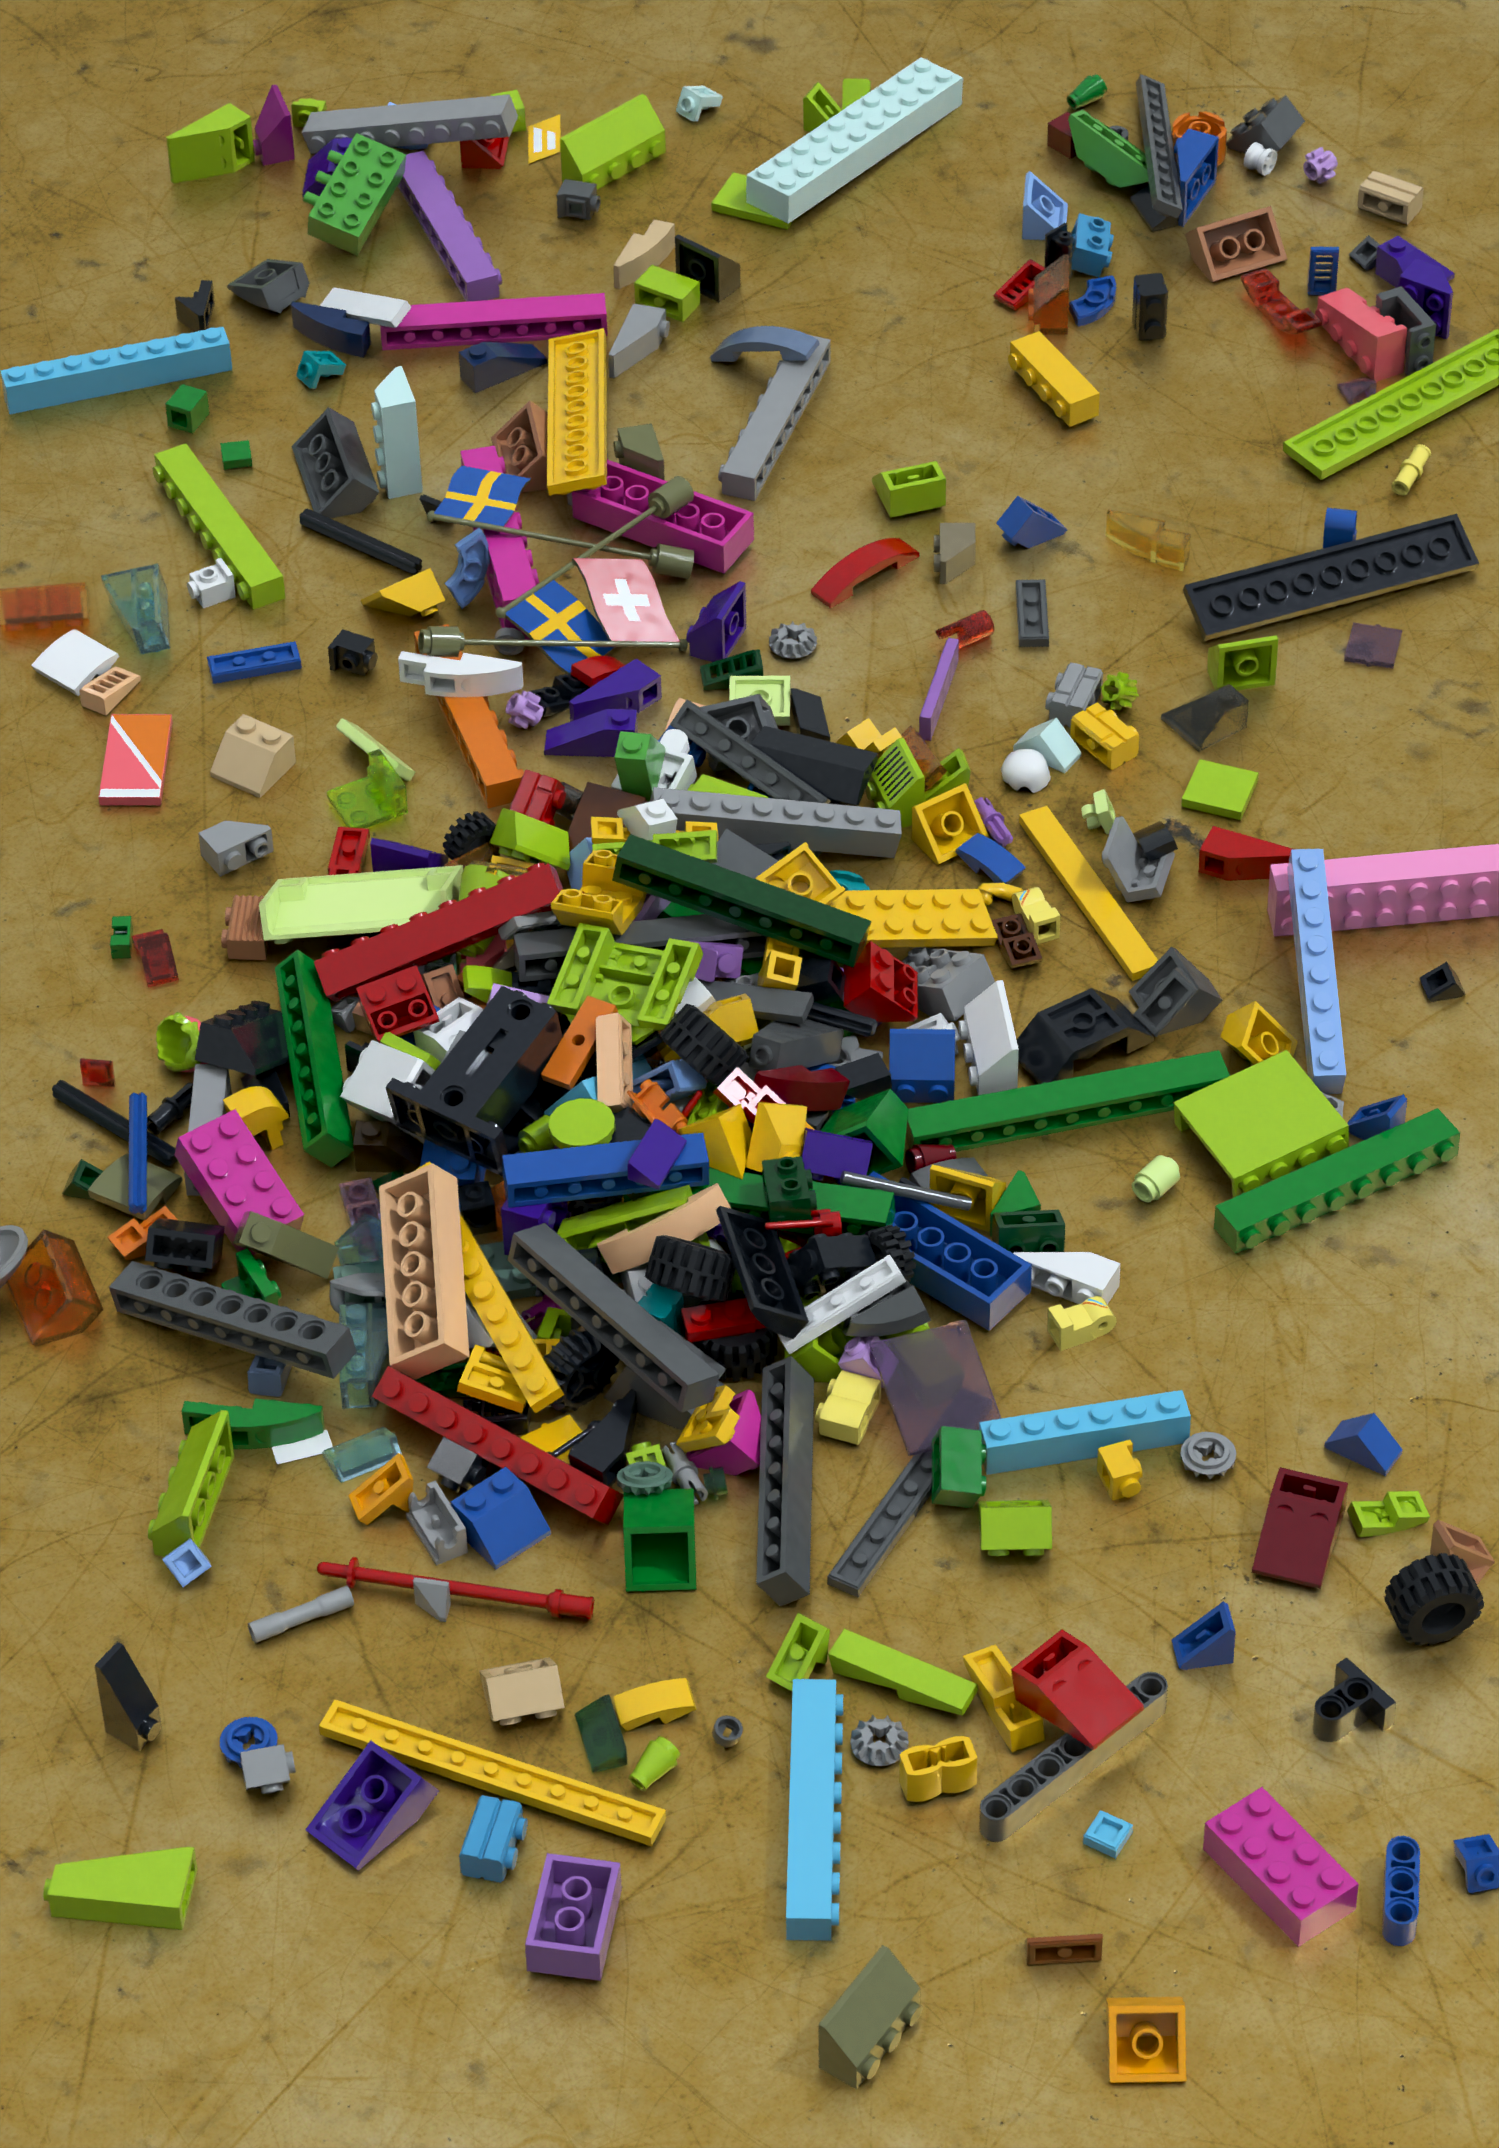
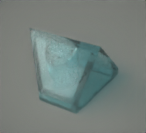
[334,1213,383,1266]

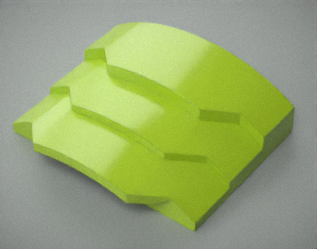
[547,923,703,1045]

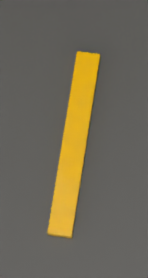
[1019,806,1158,981]

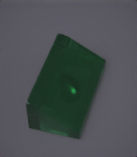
[575,1694,628,1773]

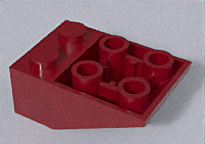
[1252,1467,1348,1589]

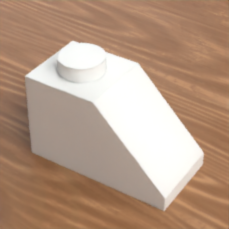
[617,799,677,840]

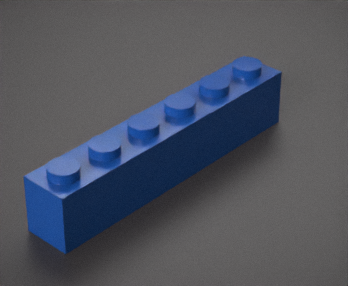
[502,1133,709,1208]

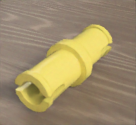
[1391,444,1431,496]

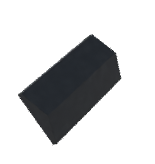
[742,726,879,806]

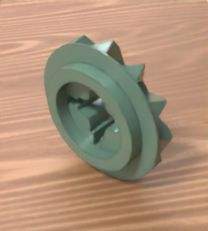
[617,1461,673,1496]

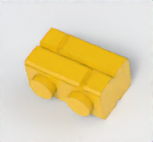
[1070,702,1139,770]

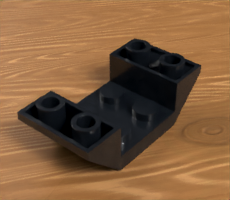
[1017,988,1154,1084]

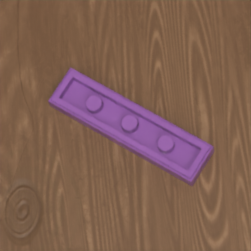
[919,638,959,741]

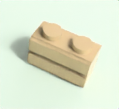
[1358,170,1424,225]

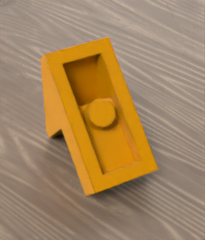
[348,1453,414,1525]

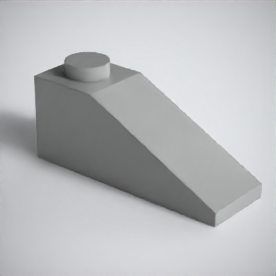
[608,304,670,378]

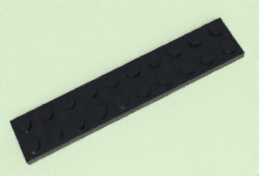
[1183,514,1479,641]

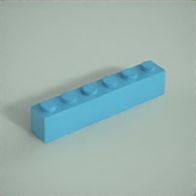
[979,1390,1191,1475]

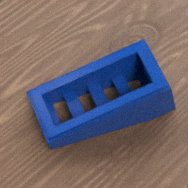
[1307,247,1339,295]

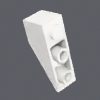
[1013,1252,1121,1304]

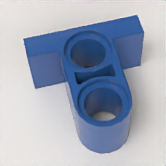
[1323,507,1357,549]

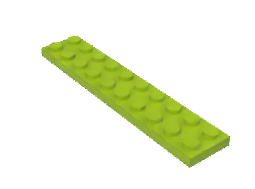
[1283,329,1499,480]

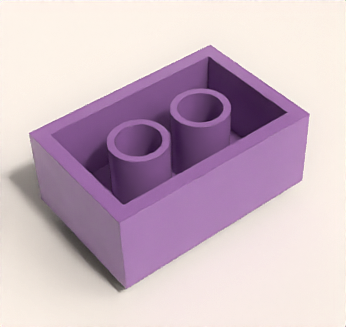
[525,1853,622,1981]

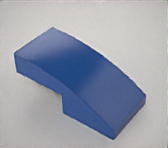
[955,833,1026,884]

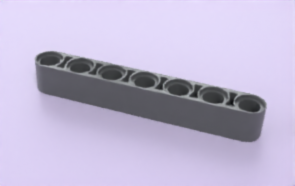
[979,1672,1168,1842]

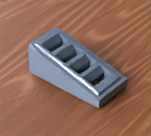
[247,1355,292,1397]

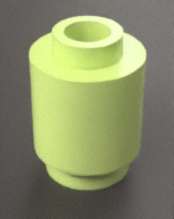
[1132,1155,1180,1203]

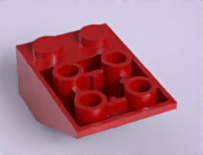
[1011,1629,1144,1750]

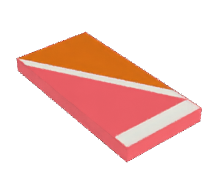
[99,714,173,806]

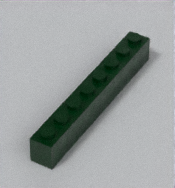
[612,834,871,968]

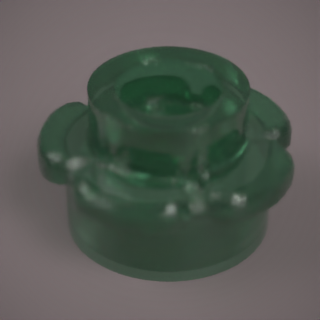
[703,1466,728,1500]

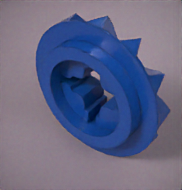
[220,1717,278,1768]

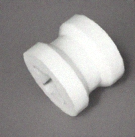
[1244,142,1277,176]

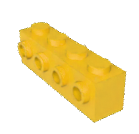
[1008,331,1100,427]

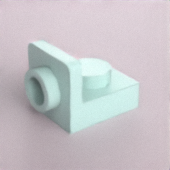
[676,86,723,121]

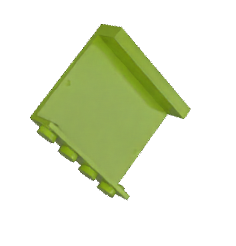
[1173,1050,1349,1198]

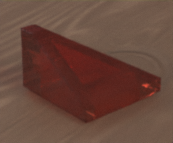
[80,1058,116,1087]

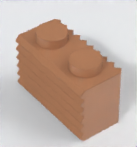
[221,894,270,960]

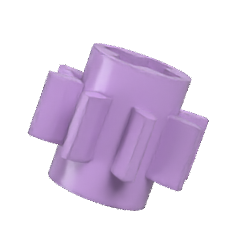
[1303,147,1338,184]
[506,690,544,729]

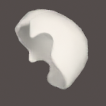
[1001,749,1051,793]

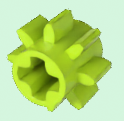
[1100,672,1139,711]

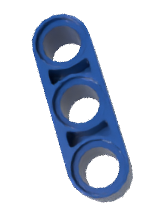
[1382,1836,1420,1946]

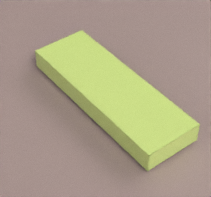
[336,718,416,781]

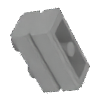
[1045,662,1103,728]

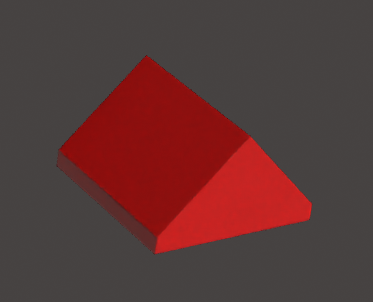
[460,137,509,169]

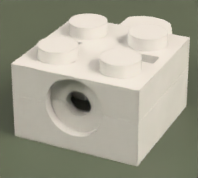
[611,729,697,802]

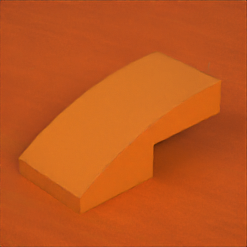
[107,1206,177,1261]

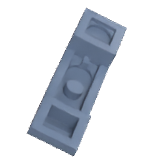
[710,326,820,362]

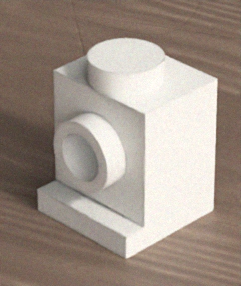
[187,558,236,609]

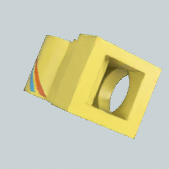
[1012,887,1060,945]
[1047,1296,1117,1351]

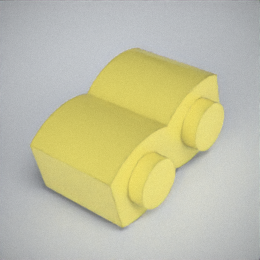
[815,1370,881,1445]

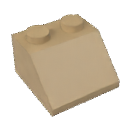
[210,714,296,798]
[479,1657,565,1725]

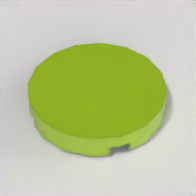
[548,1098,616,1149]

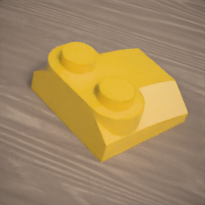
[755,842,846,905]

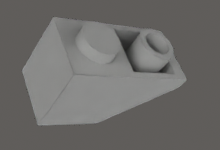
[198,820,274,877]

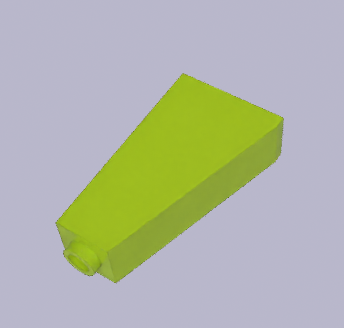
[43,1847,197,1930]

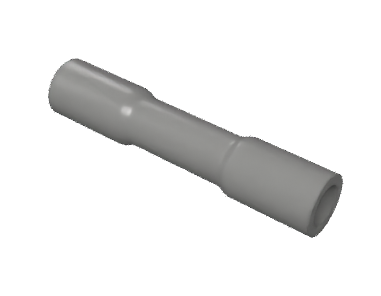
[248,1586,354,1643]

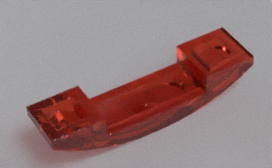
[1241,268,1322,334]

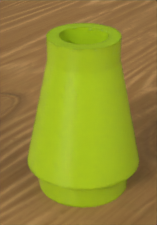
[629,1736,680,1791]

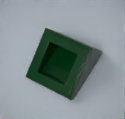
[62,1159,103,1201]

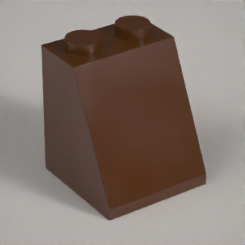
[568,782,647,851]

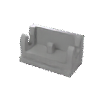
[406,1480,468,1566]

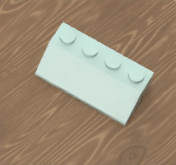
[371,366,423,499]

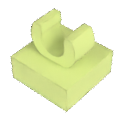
[1081,789,1116,835]

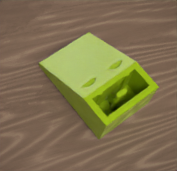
[166,103,255,183]

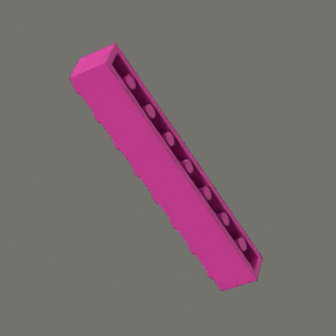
[380,293,608,350]

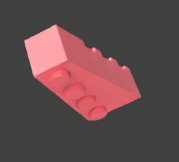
[1315,287,1407,383]

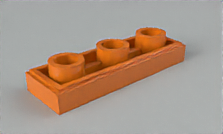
[541,995,618,1090]

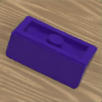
[627,1118,687,1190]

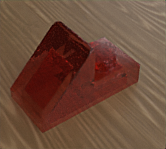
[132,929,179,987]

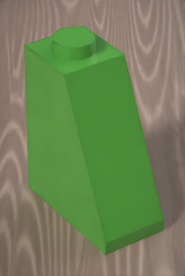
[614,731,666,801]

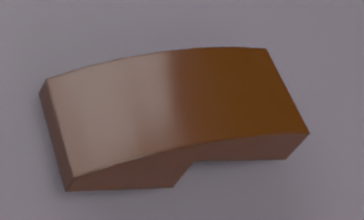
[991,913,1042,968]

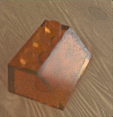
[0,582,90,632]
[6,1229,104,1346]

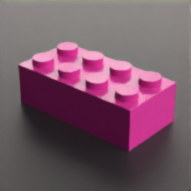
[174,1109,304,1255]
[1203,1787,1359,1947]

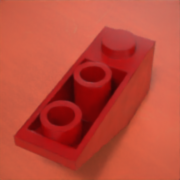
[1198,826,1292,881]

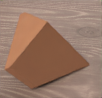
[1430,1520,1495,1585]

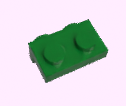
[221,1248,282,1306]

